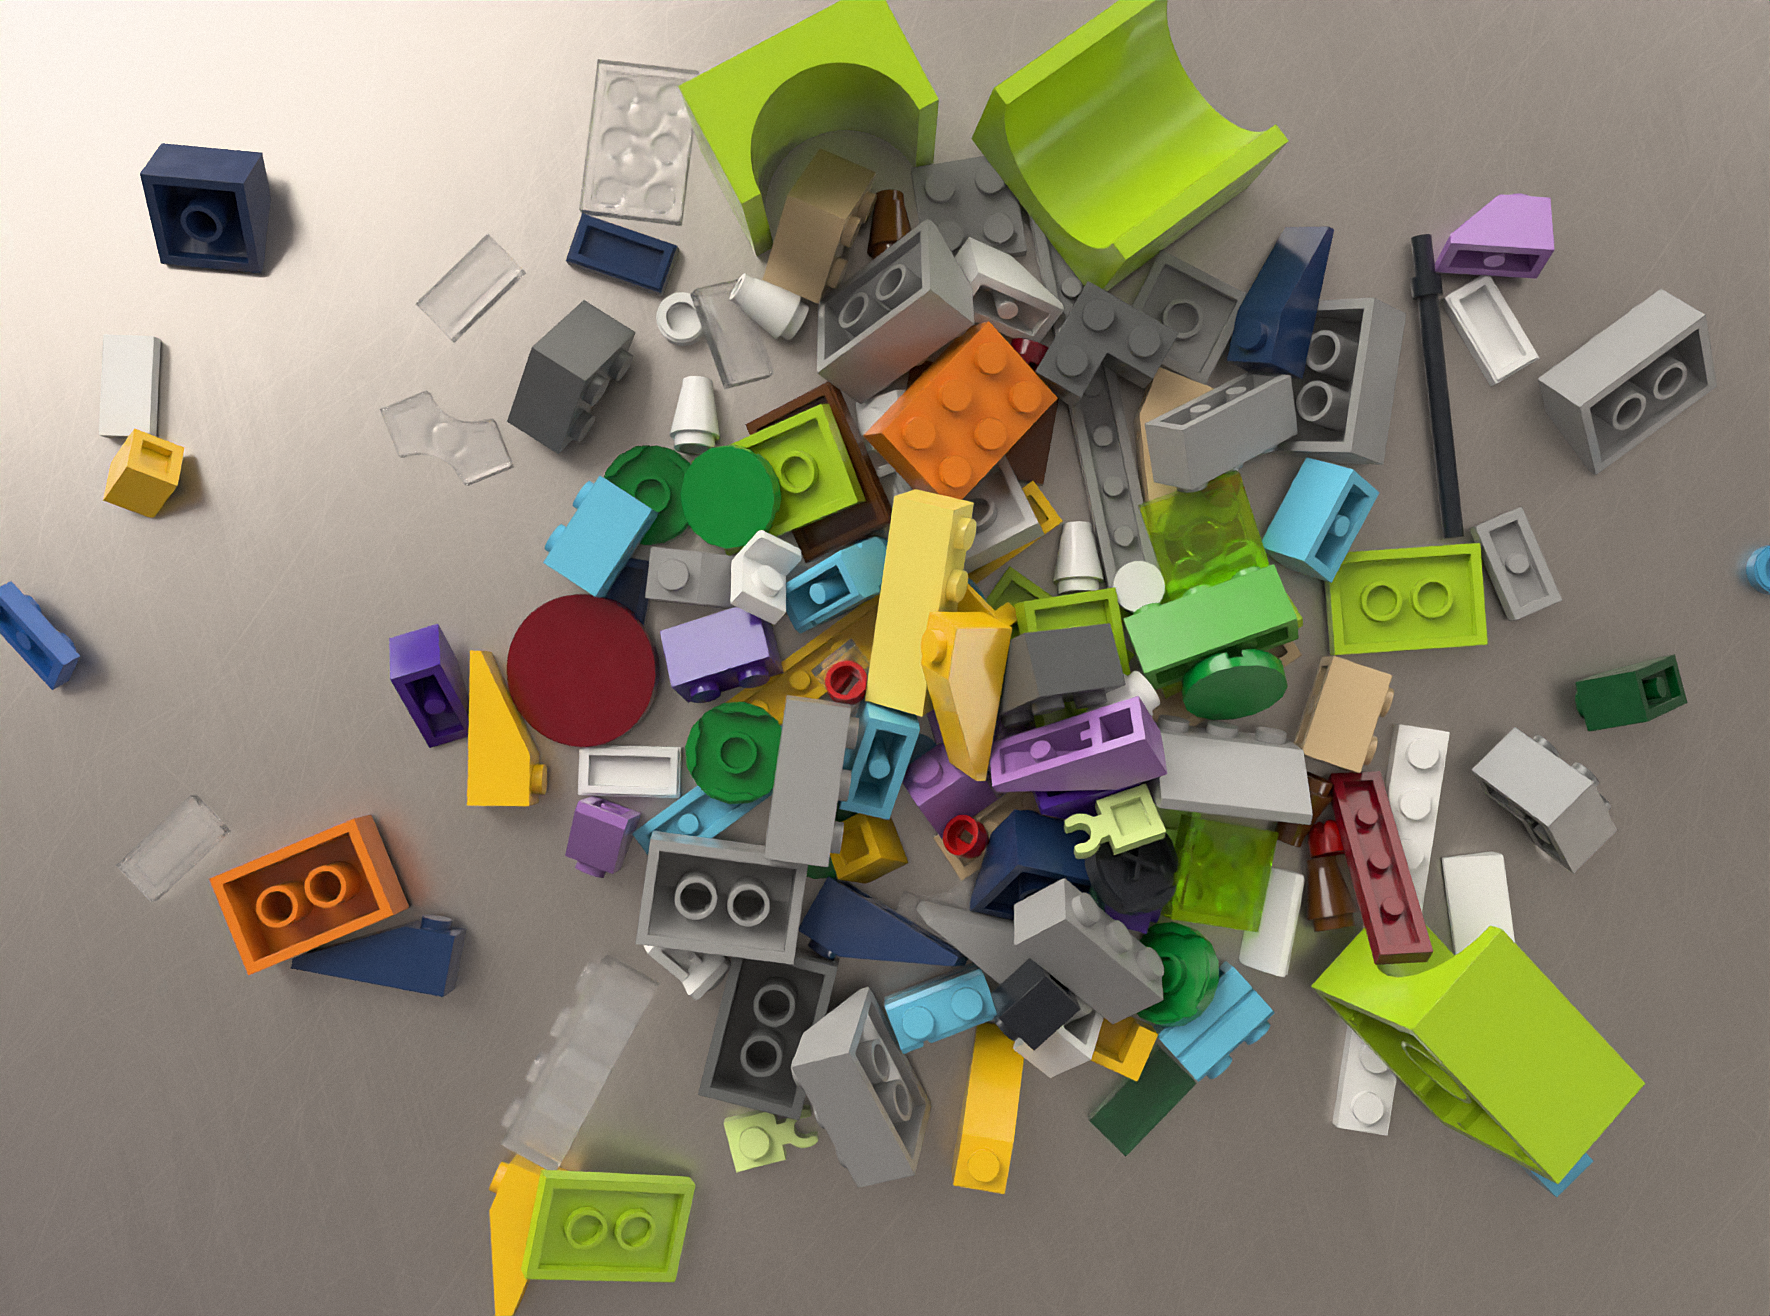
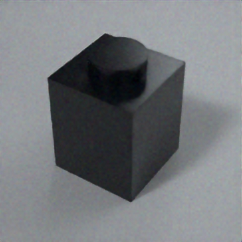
[990,958,1081,1051]

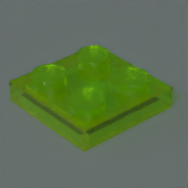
[1137,470,1270,602]
[1161,814,1279,932]

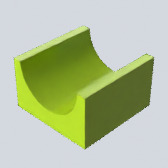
[678,0,939,256]
[971,0,1289,291]
[1311,924,1645,1184]

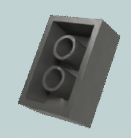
[698,948,839,1120]

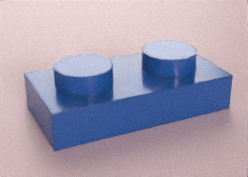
[0,581,80,690]

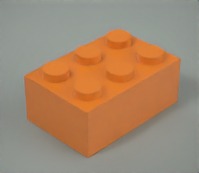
[863,321,1058,500]
[209,814,410,976]

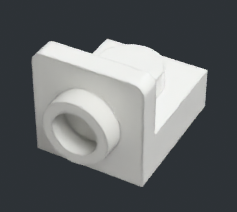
[730,530,801,625]

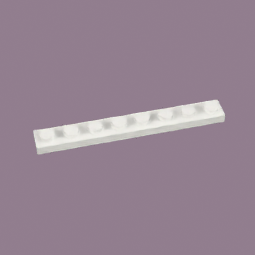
[1332,724,1450,1136]

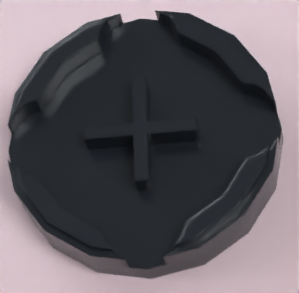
[1085,833,1179,916]

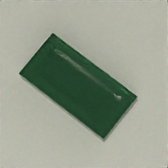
[1088,1044,1197,1157]

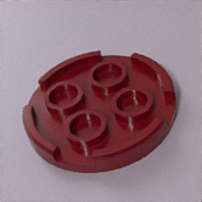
[507,594,660,747]

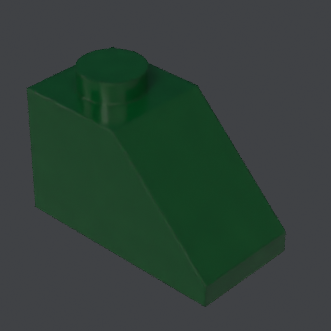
[1575,654,1688,732]

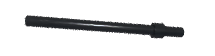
[1410,234,1464,539]

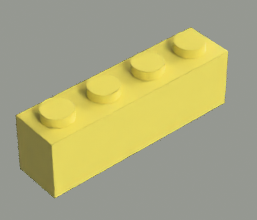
[865,489,976,716]

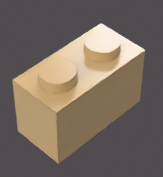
[1293,656,1394,773]

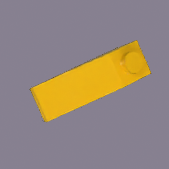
[921,612,1012,781]
[467,650,547,806]
[951,1021,1024,1194]
[489,1150,568,1316]

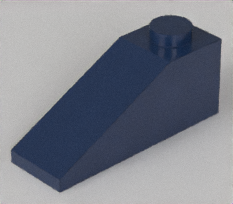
[1227,226,1334,379]
[798,876,968,966]
[291,915,467,997]

